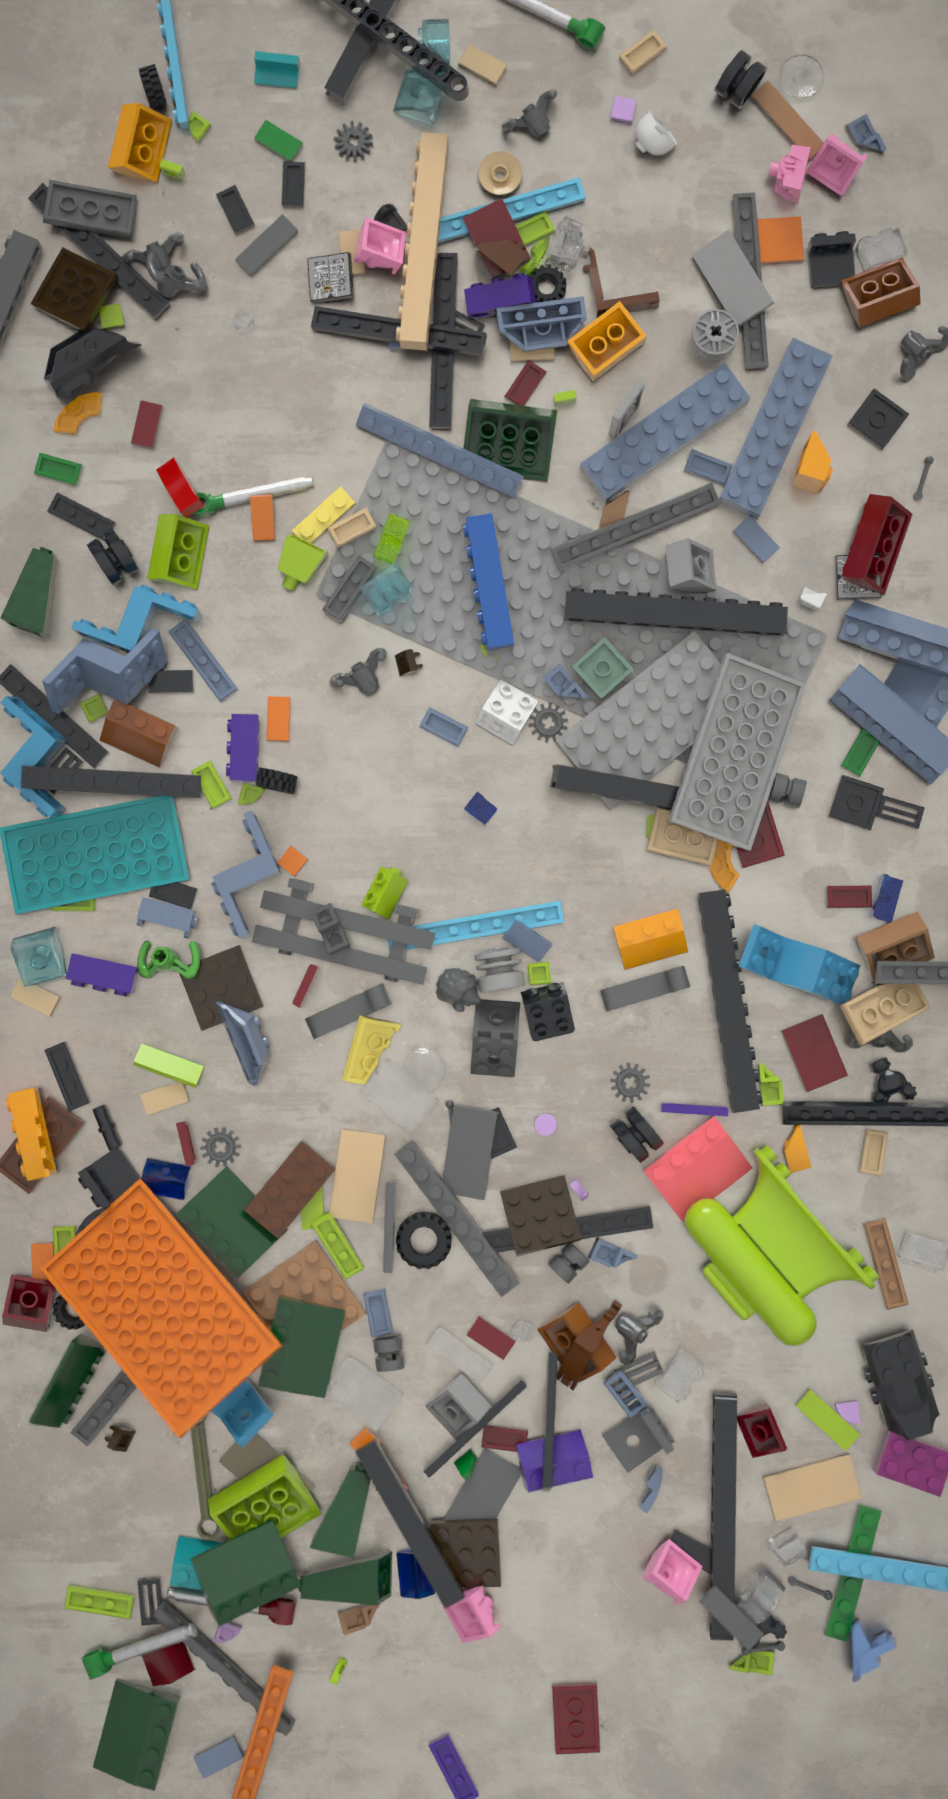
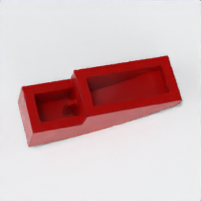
[156,457,204,518]

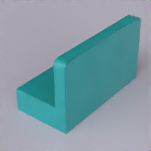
[254,51,300,89]

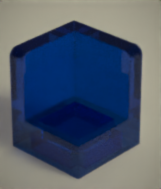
[464,791,497,826]

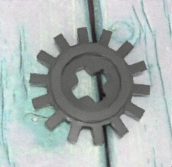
[334,121,373,161]
[529,703,568,742]
[610,1063,650,1103]
[200,1127,241,1167]

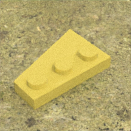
[342,1016,402,1085]

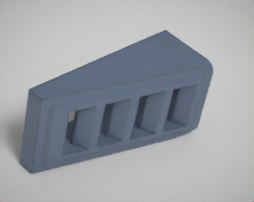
[603,1369,648,1418]

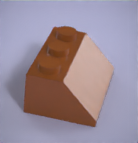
[841,257,921,328]
[99,699,178,768]
[537,1302,617,1383]

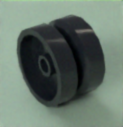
[714,50,767,109]
[86,528,139,586]
[610,1106,665,1163]

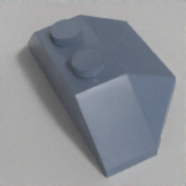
[496,296,587,352]
[215,1001,269,1086]

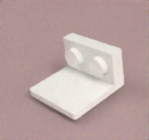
[475,680,538,745]

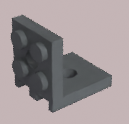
[470,999,520,1077]
[602,1407,675,1473]

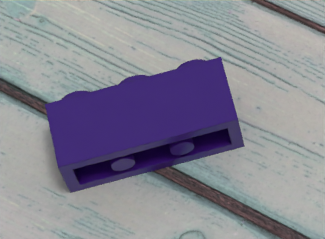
[464,273,536,319]
[226,714,260,783]
[66,953,138,997]

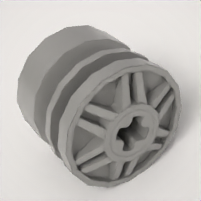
[690,309,739,364]
[474,947,525,993]

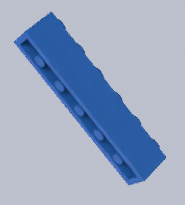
[462,513,514,651]

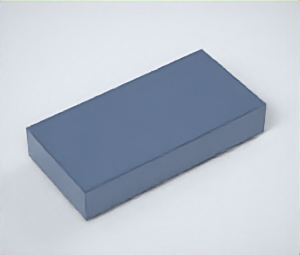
[684,449,733,486]
[733,515,780,563]
[419,707,468,747]
[503,919,552,962]
[363,1289,394,1337]
[193,1736,244,1779]

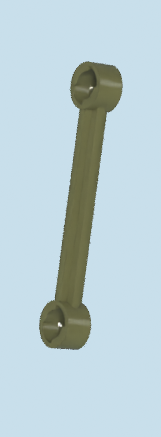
[191,1415,220,1540]

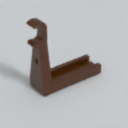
[579,246,660,318]
[557,1300,622,1391]

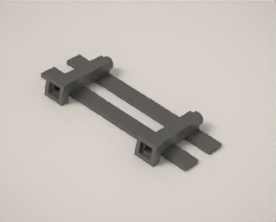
[252,878,435,985]

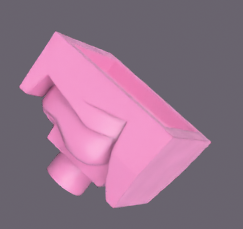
[806,133,868,196]
[769,145,811,203]
[354,217,406,275]
[642,1539,703,1605]
[442,1586,501,1643]

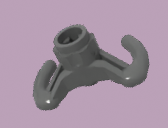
[501,89,558,137]
[122,233,184,272]
[146,252,207,297]
[900,326,948,381]
[329,648,387,695]
[846,1030,913,1053]
[615,1308,664,1364]

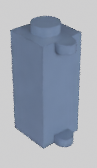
[137,897,199,939]

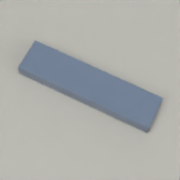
[168,618,238,702]

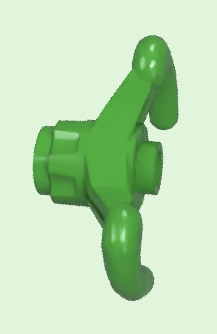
[137,941,200,979]

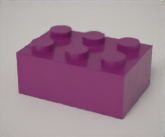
[873,1428,948,1497]

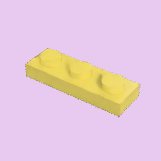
[292,486,356,544]

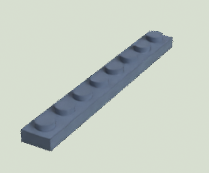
[356,403,524,498]

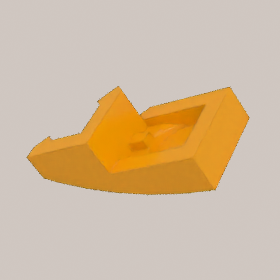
[784,1125,812,1173]

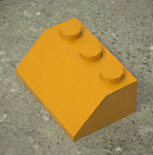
[108,103,172,183]
[567,301,647,381]
[792,431,833,494]
[612,909,688,970]

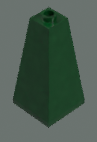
[0,547,57,640]
[310,1464,371,1558]
[298,1551,392,1605]

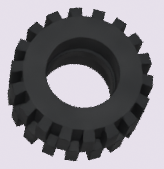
[396,1212,452,1269]

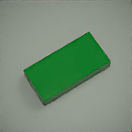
[254,119,303,162]
[34,453,83,486]
[840,728,880,777]

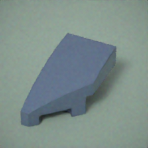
[846,114,887,152]
[543,664,587,699]
[588,1237,638,1268]

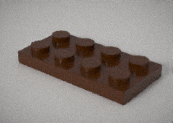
[0,1096,84,1194]
[244,1141,335,1238]

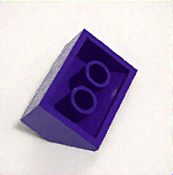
[515,1429,593,1493]

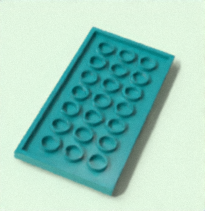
[0,796,190,915]

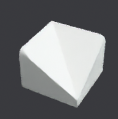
[798,587,827,611]

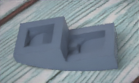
[639,1464,663,1514]

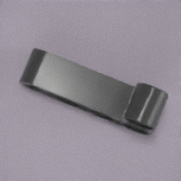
[600,966,691,1012]
[305,983,392,1039]

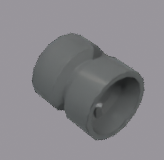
[769,773,807,808]
[548,1243,590,1284]
[373,1336,405,1372]

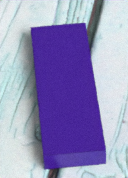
[660,1103,729,1116]
[429,1734,479,1799]

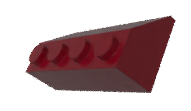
[841,494,913,595]

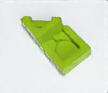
[758,1064,784,1107]
[729,1650,776,1676]

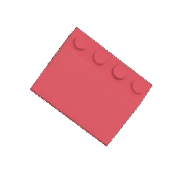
[642,1115,753,1222]

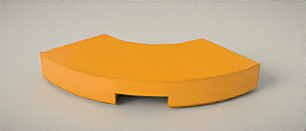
[53,392,103,435]
[709,840,740,893]

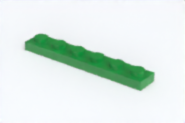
[824,1504,882,1642]

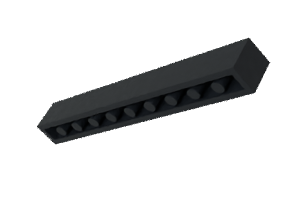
[564,588,788,636]
[697,889,763,1113]

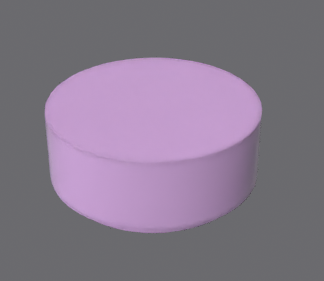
[534,1113,557,1136]

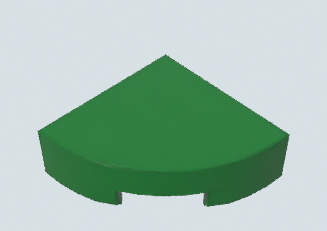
[454,1449,477,1480]

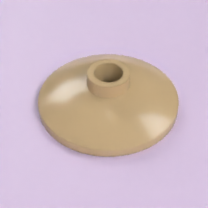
[478,151,522,195]

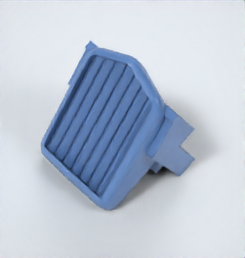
[850,1619,897,1682]

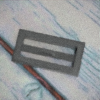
[614,1351,664,1391]

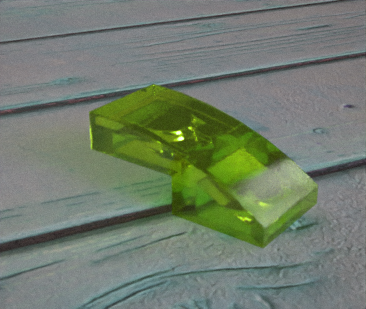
[519,235,550,276]
[373,513,411,565]

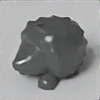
[436,968,481,1012]

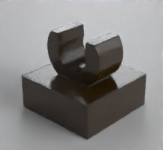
[395,649,423,676]
[104,1425,135,1452]

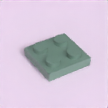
[572,637,634,700]

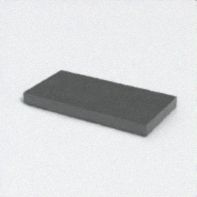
[43,180,137,238]
[443,1104,499,1200]
[383,1180,396,1273]
[443,1448,521,1520]

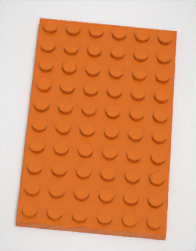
[40,1179,283,1438]

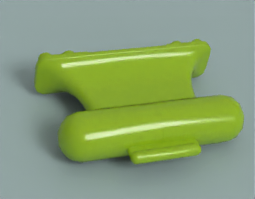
[684,1145,879,1347]

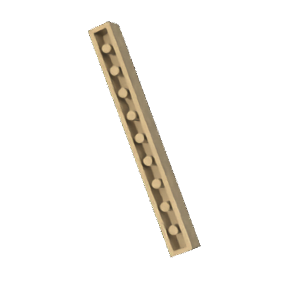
[396,132,449,350]

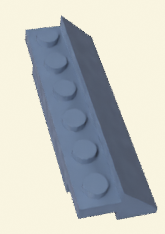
[839,599,948,675]
[830,664,948,784]

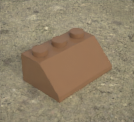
[856,912,935,983]

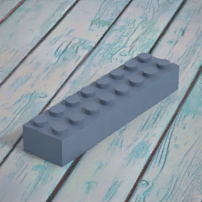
[719,338,833,520]
[580,362,750,504]

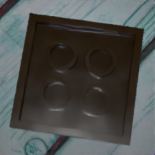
[30,247,119,333]
[179,945,264,1031]
[500,1175,581,1257]
[431,1519,502,1588]

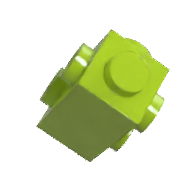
[361,866,409,920]

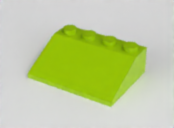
[208,1454,322,1539]

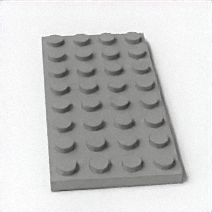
[556,631,721,810]
[668,653,806,851]

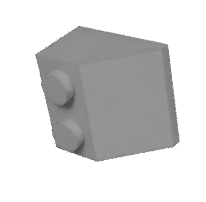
[666,538,717,593]
[425,1373,492,1439]

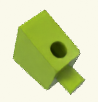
[278,534,328,590]

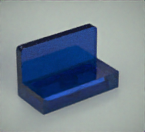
[869,874,903,923]
[141,1158,190,1200]
[396,1552,435,1599]

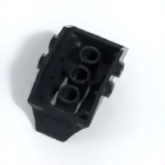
[44,326,142,399]
[862,1329,940,1440]

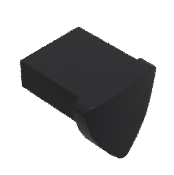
[374,204,408,232]

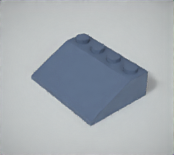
[884,660,948,728]

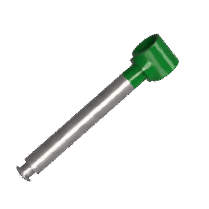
[506,0,606,49]
[192,476,315,518]
[81,1623,197,1680]

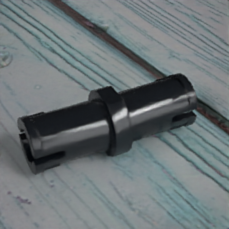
[92,1105,121,1151]

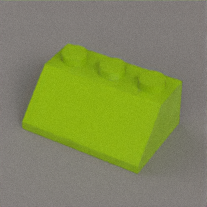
[147,514,209,589]

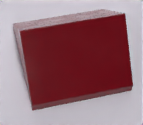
[737,1403,788,1458]
[141,1642,195,1686]

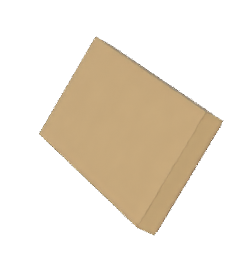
[840,984,930,1046]
[330,1129,385,1223]
[763,1454,862,1521]

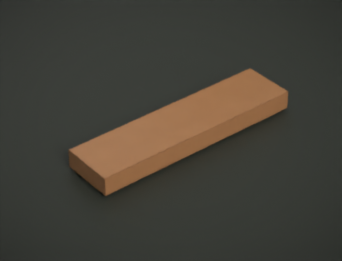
[751,81,824,162]
[863,1218,909,1310]

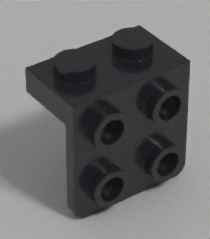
[808,231,856,287]
[521,982,575,1041]
[78,1148,140,1209]

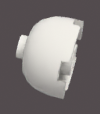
[635,111,677,156]

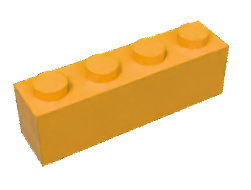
[6,1087,57,1181]

